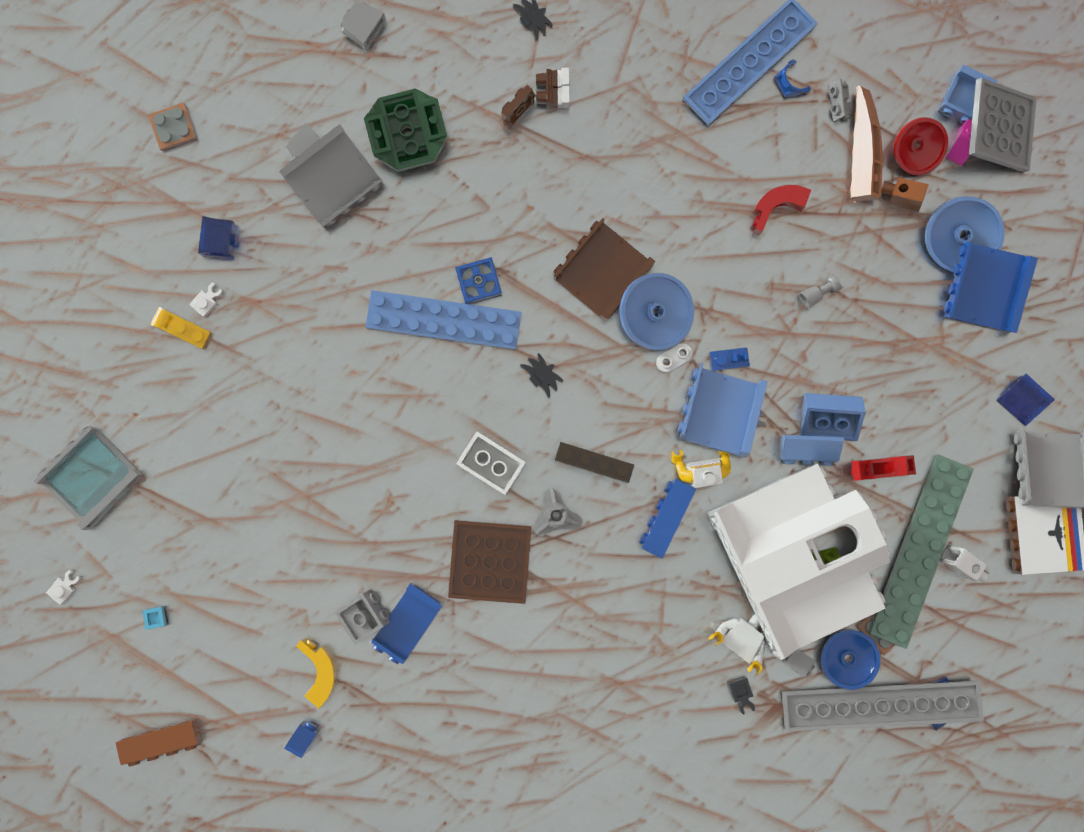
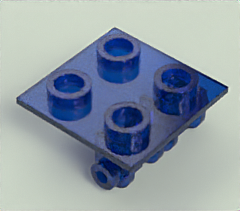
[997,373,1055,426]

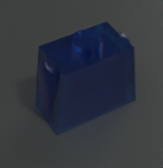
[198,216,238,258]

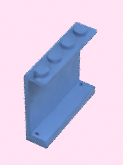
[678,363,768,458]

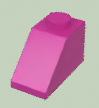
[945,119,972,167]

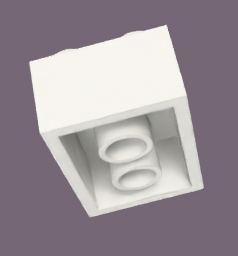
[456,431,526,495]

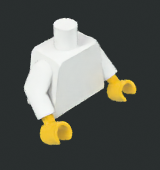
[709,614,765,676]

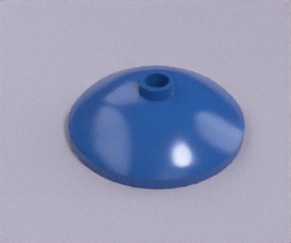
[821,630,881,690]

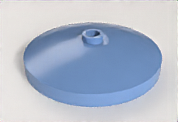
[925,196,1005,272]
[619,273,694,350]

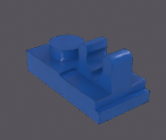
[709,347,750,371]

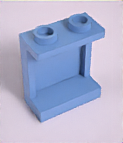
[939,64,997,124]

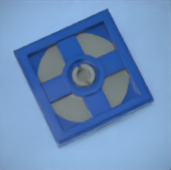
[455,257,502,304]

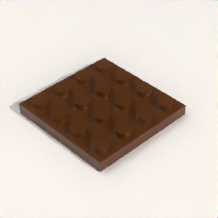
[448,520,531,604]

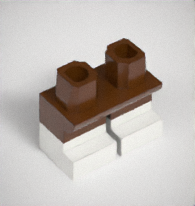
[536,68,569,109]

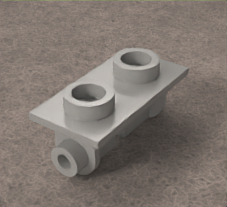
[829,79,852,122]

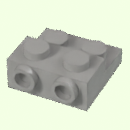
[334,590,390,645]

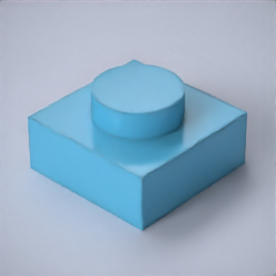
[142,606,167,630]

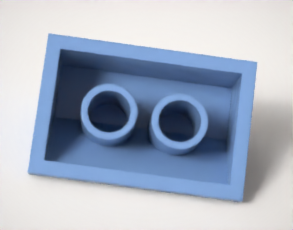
[800,393,866,441]
[778,435,844,466]

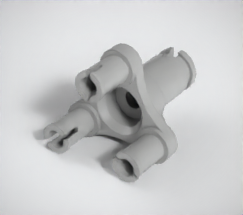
[534,489,582,536]

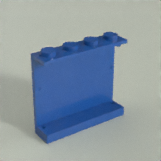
[943,242,1038,333]

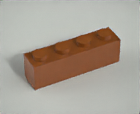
[115,718,202,767]

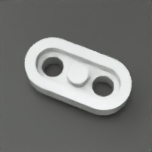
[656,344,692,373]

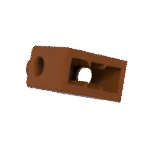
[881,178,929,213]

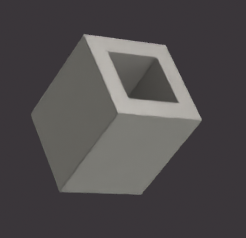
[782,649,815,677]

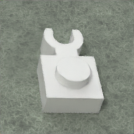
[189,283,224,318]
[46,569,82,605]

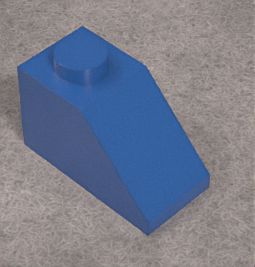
[284,721,320,758]

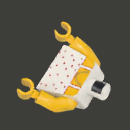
[671,450,731,488]

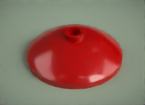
[894,117,948,175]

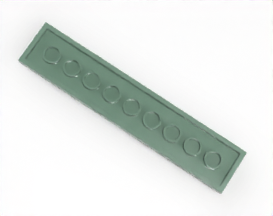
[868,454,974,649]

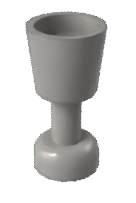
[799,275,842,309]

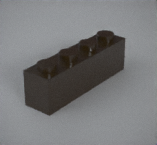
[555,442,634,484]

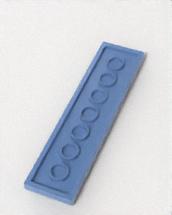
[683,0,818,126]
[365,290,522,350]

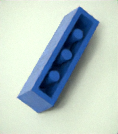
[639,479,696,559]

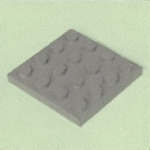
[969,78,1036,172]

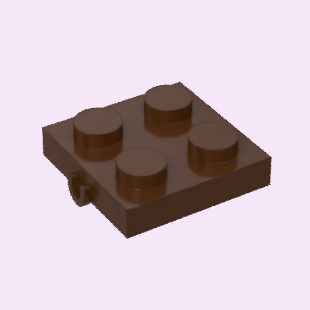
[501,85,536,129]

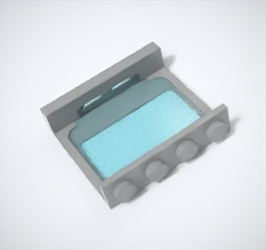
[34,426,144,530]

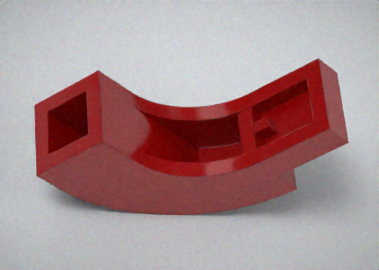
[752,185,811,236]
[851,455,916,481]

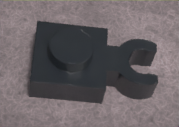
[728,677,755,715]

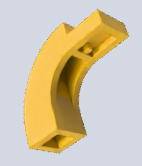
[296,638,337,709]

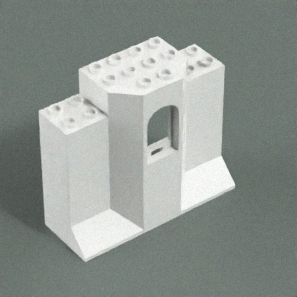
[706,464,890,660]

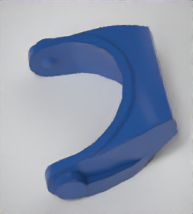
[774,59,811,98]

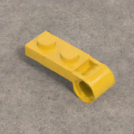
[151,307,211,349]

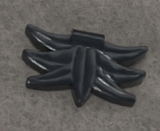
[513,0,553,40]
[520,353,563,398]

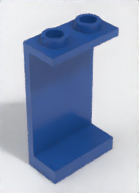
[371,583,444,664]

